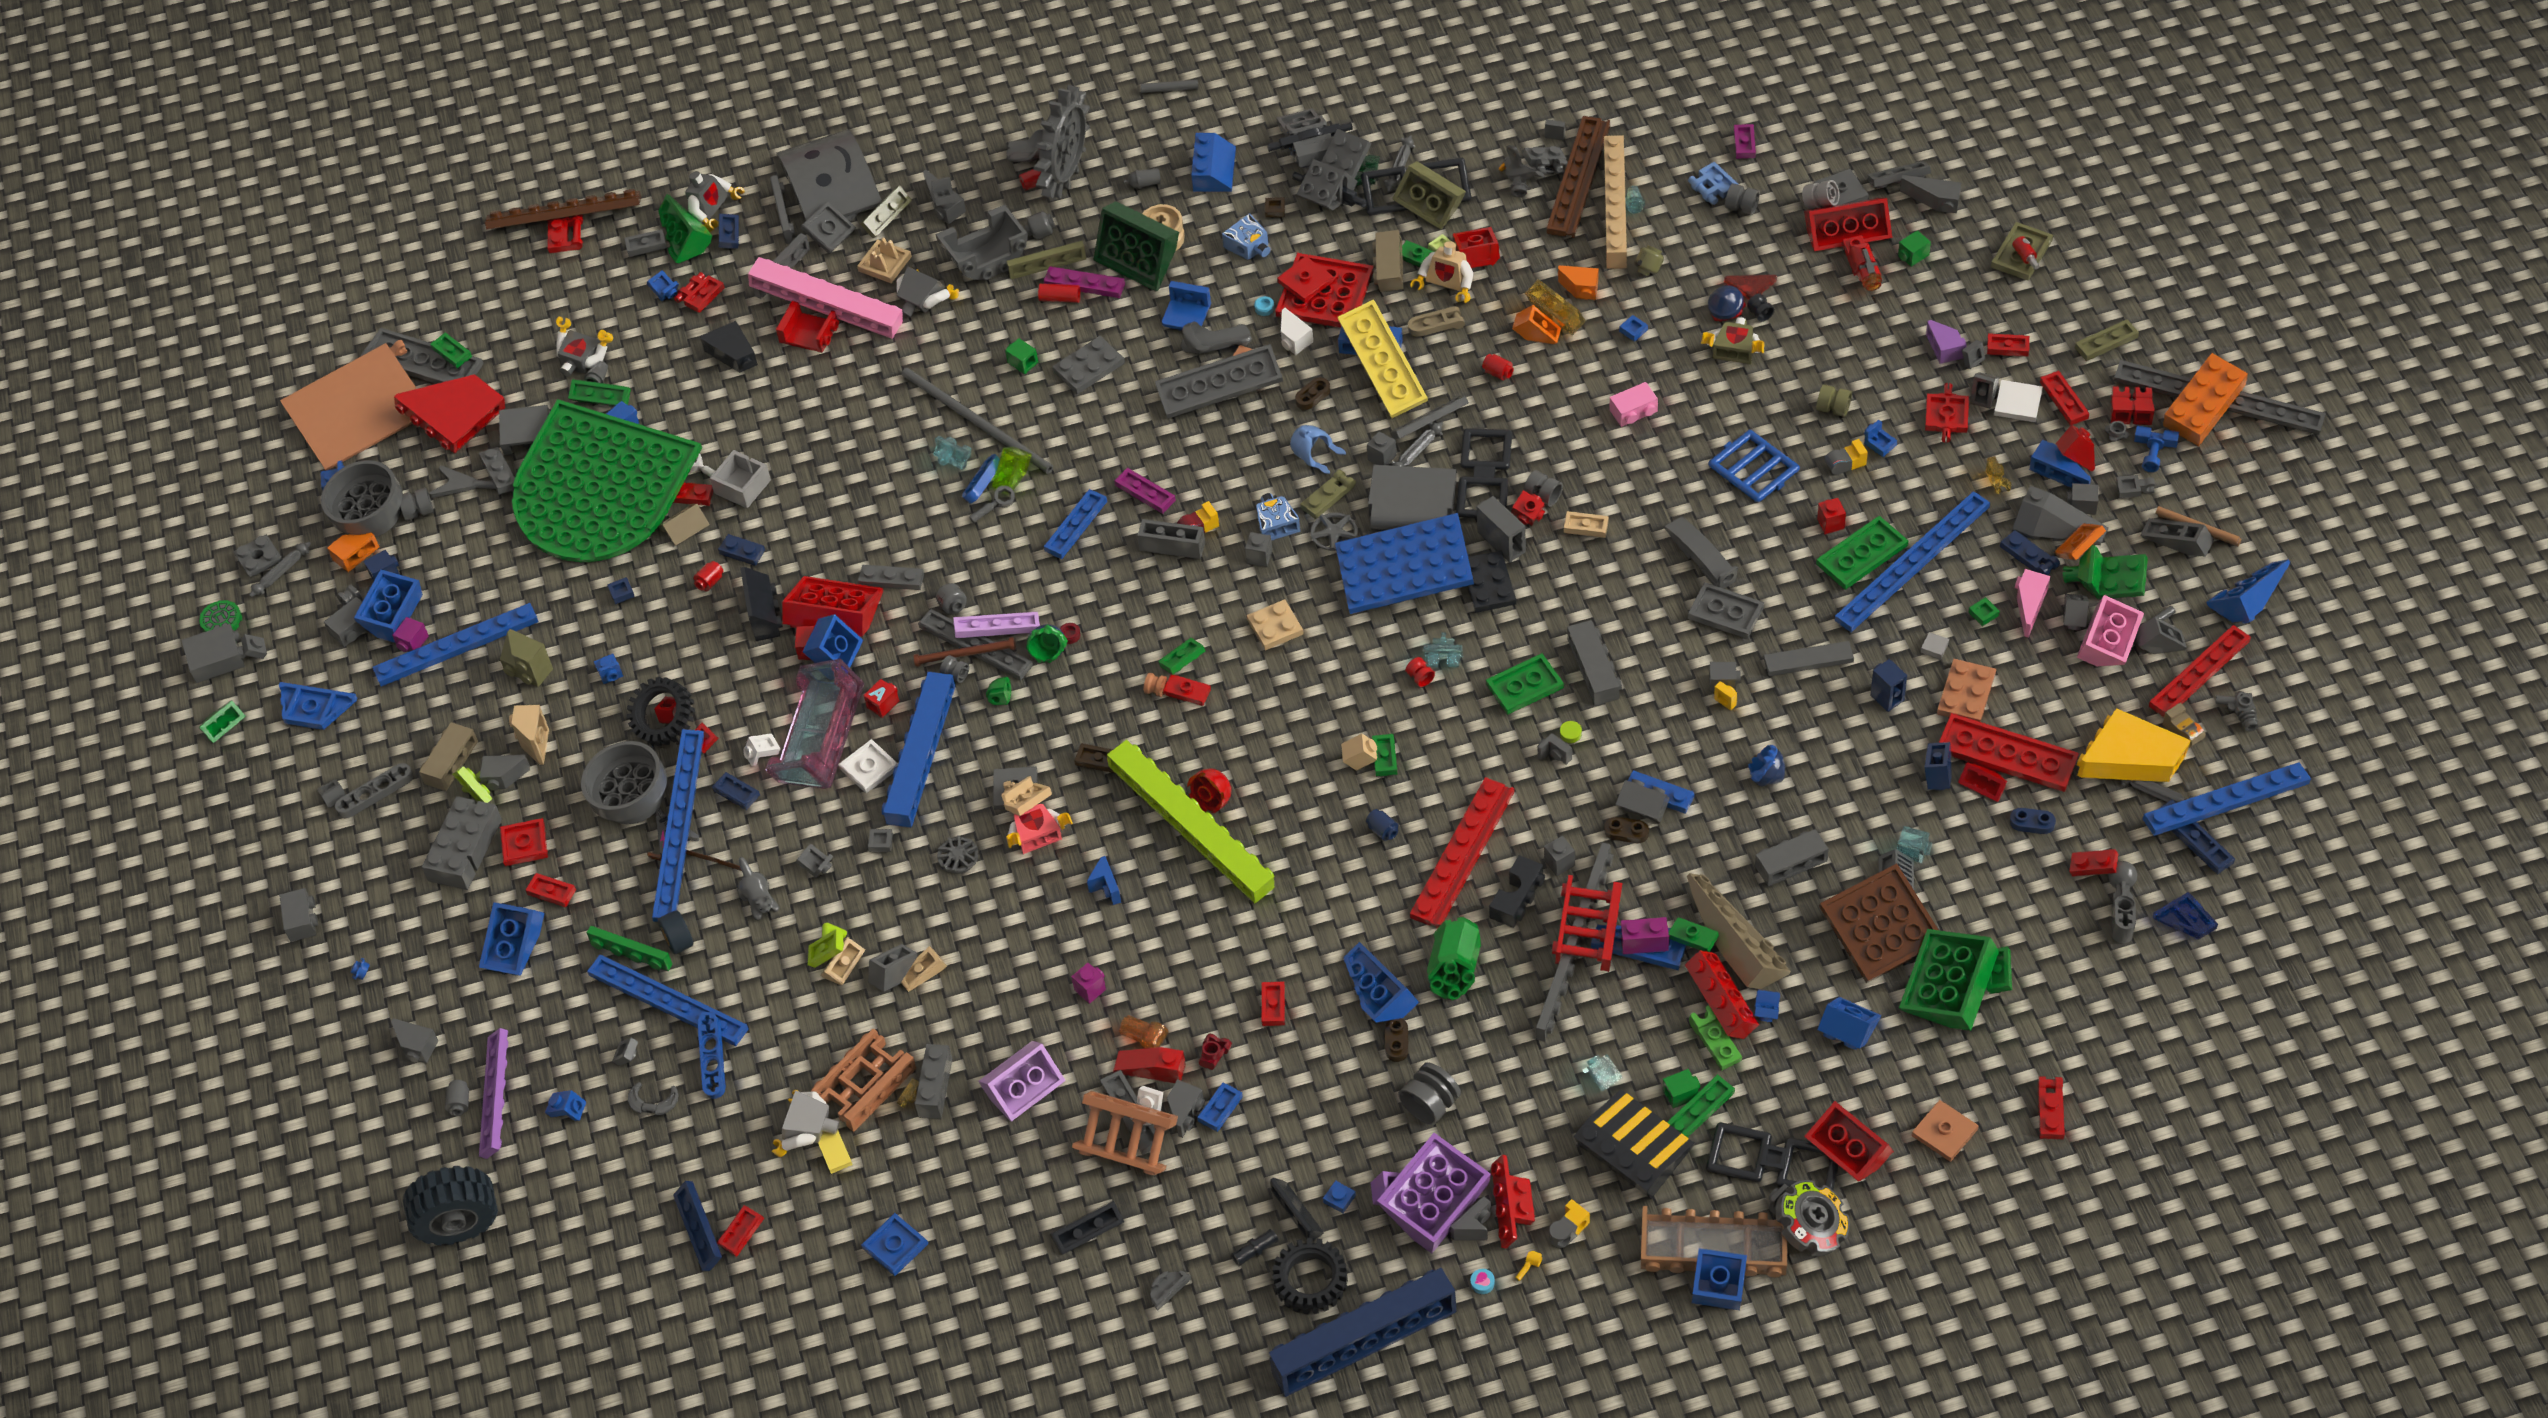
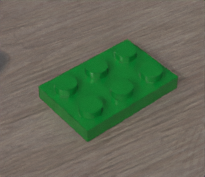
[1486,653,1564,715]

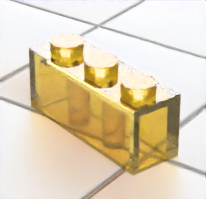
[1525,279,1586,336]

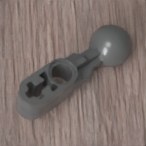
[2108,861,2137,943]

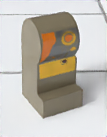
[2162,702,2206,748]

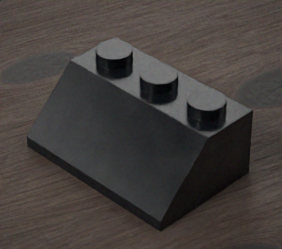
[740,567,783,641]

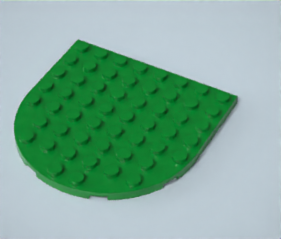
[512,399,702,562]

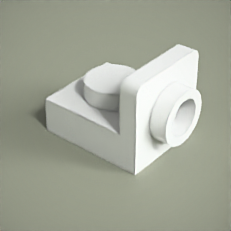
[744,734,780,766]
[1130,1086,1163,1125]

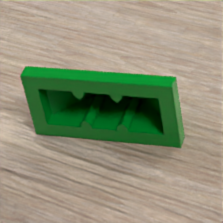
[199,700,246,744]

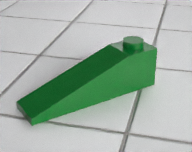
[658,194,712,263]

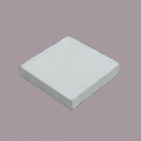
[1994,380,2043,422]
[838,739,898,794]

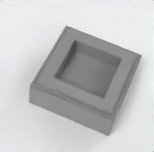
[1921,632,1949,659]

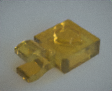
[1986,456,2011,494]

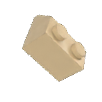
[509,705,549,765]

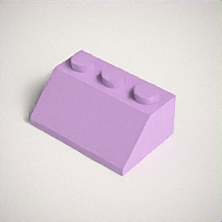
[978,1041,1066,1121]

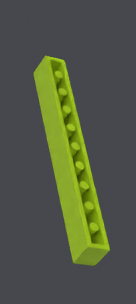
[1107,739,1275,904]

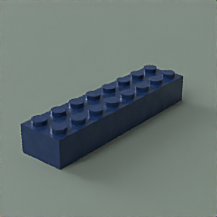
[1269,1268,1457,1397]

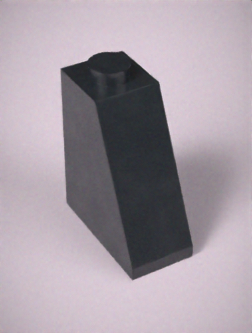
[700,321,758,373]

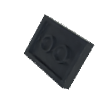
[1467,550,1517,613]

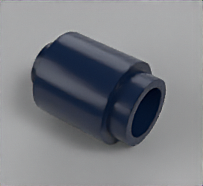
[1366,809,1398,841]

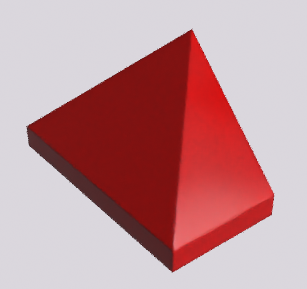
[1958,762,2008,802]

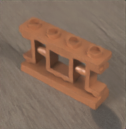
[811,1029,917,1132]

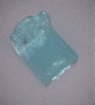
[1583,1054,1623,1091]

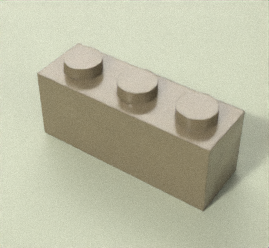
[1372,230,1404,292]
[419,722,478,791]

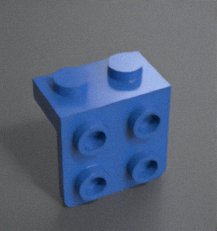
[1162,281,1211,330]

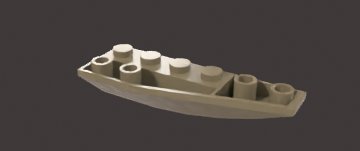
[1687,873,1791,989]

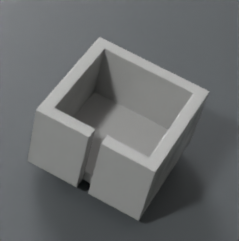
[710,450,771,508]

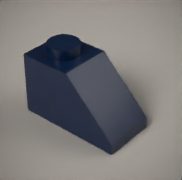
[1924,742,1952,790]

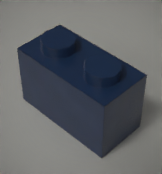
[1870,659,1907,712]

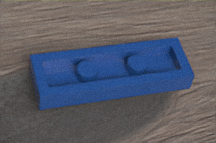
[1628,770,1694,814]

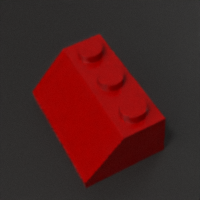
[1804,1101,1894,1182]

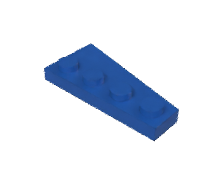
[1591,925,1687,971]

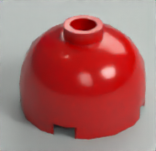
[1187,769,1231,813]

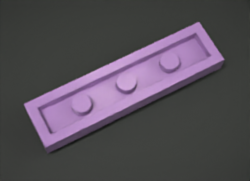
[953,612,1040,638]

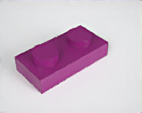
[1734,124,1756,159]

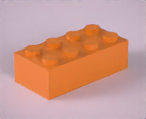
[2163,353,2248,447]

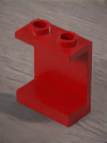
[776,301,839,353]

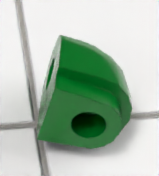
[986,677,1011,705]

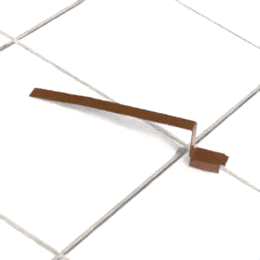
[647,850,741,871]

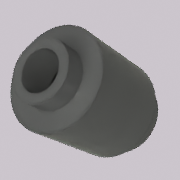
[445,1080,469,1116]

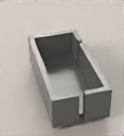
[422,796,502,890]

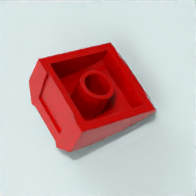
[1452,227,1500,268]

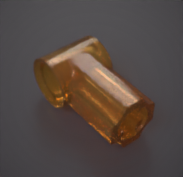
[1119,1015,1169,1048]

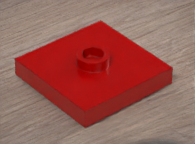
[1277,256,1334,303]
[500,818,548,866]

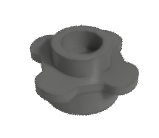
[2105,421,2129,442]

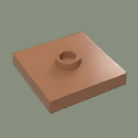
[1912,1100,1979,1162]

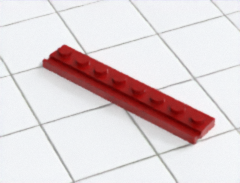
[1410,777,1514,929]

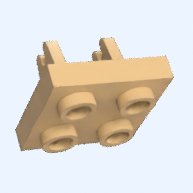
[857,237,912,284]

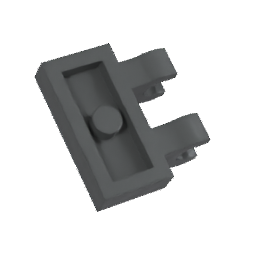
[1523,146,1567,174]

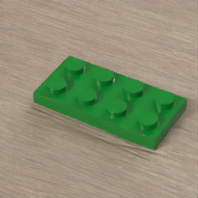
[1816,516,1909,590]

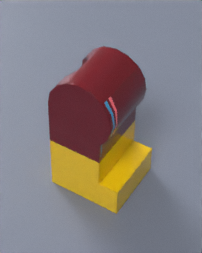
[1177,501,1219,533]

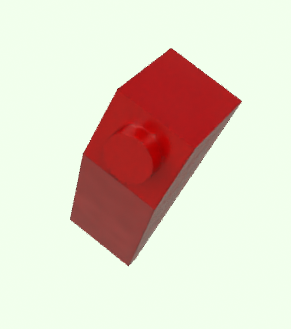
[1113,1047,1186,1083]

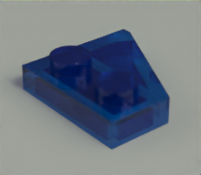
[2153,892,2218,939]

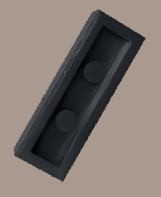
[1270,1177,1324,1241]
[1050,1201,1124,1255]

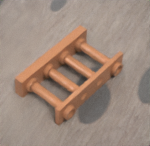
[1072,1091,1178,1175]

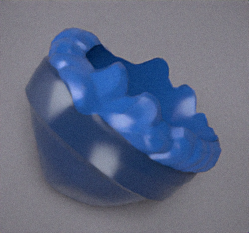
[1748,745,1785,787]

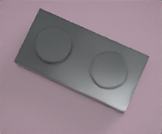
[624,229,667,257]

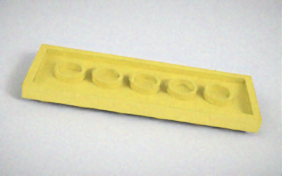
[1338,300,1428,419]

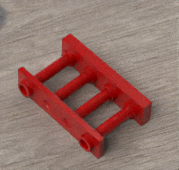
[1552,875,1622,972]

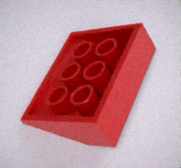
[782,576,883,637]

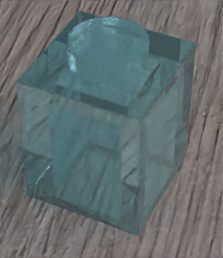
[1897,826,1932,863]

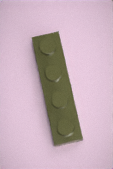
[1006,241,1086,279]

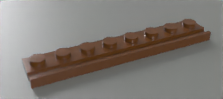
[1546,116,1610,238]
[485,189,641,230]

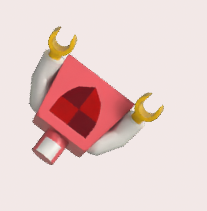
[1006,804,1073,854]

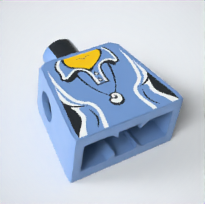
[1222,214,1270,260]
[1256,493,1300,540]

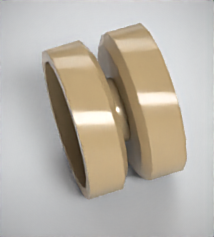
[1142,204,1185,250]

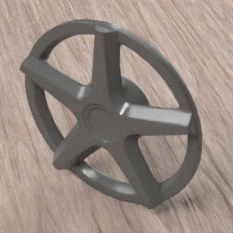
[1311,513,1358,551]

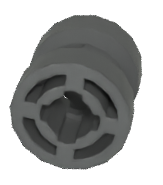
[940,655,969,683]

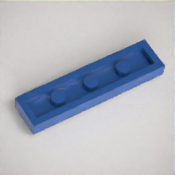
[1044,489,1107,559]

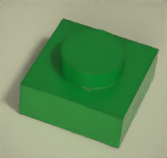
[1968,597,2000,626]

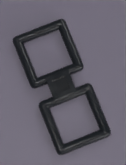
[1361,157,1472,216]
[1456,428,1512,518]
[1706,1122,1839,1190]

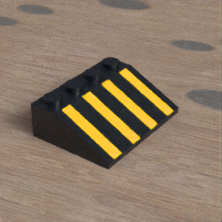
[1574,1089,1695,1199]

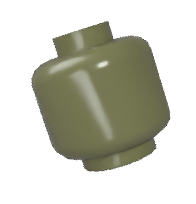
[1634,245,1664,276]

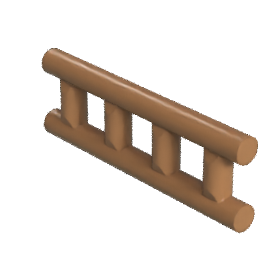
[2155,506,2242,547]

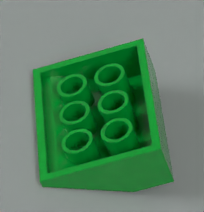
[1899,929,1999,1031]

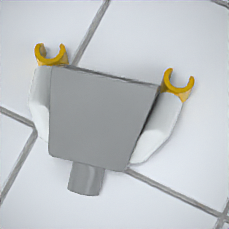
[772,1090,839,1157]

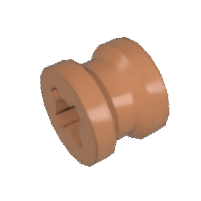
[1143,673,1167,697]

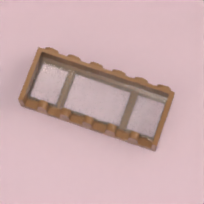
[1641,1206,1787,1277]

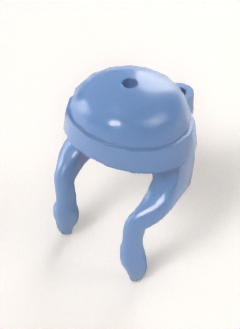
[1290,425,1346,474]

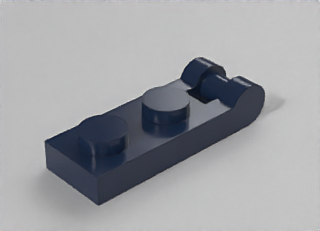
[2000,530,2060,575]

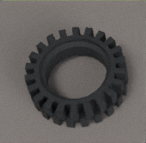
[627,677,695,746]
[1273,1238,1348,1314]

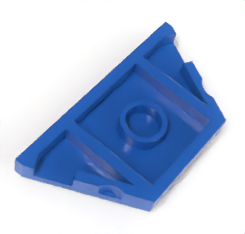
[279,682,357,730]

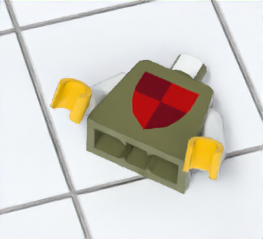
[1701,317,1764,364]

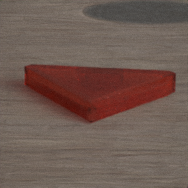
[1724,275,1777,299]

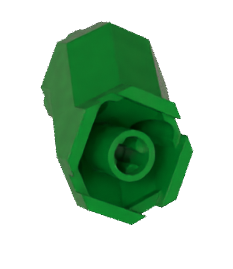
[1427,917,1481,1000]

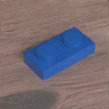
[1198,1082,1243,1132]

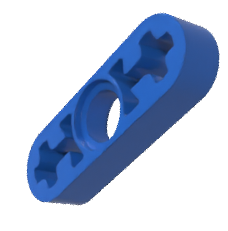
[962,454,1003,504]

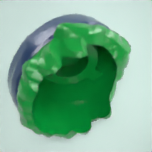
[1026,624,1068,663]

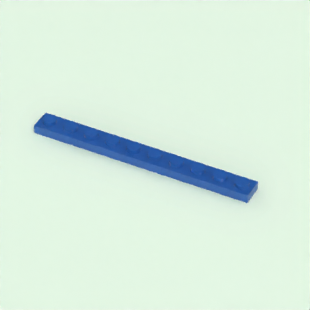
[1835,491,1990,632]
[652,729,704,922]

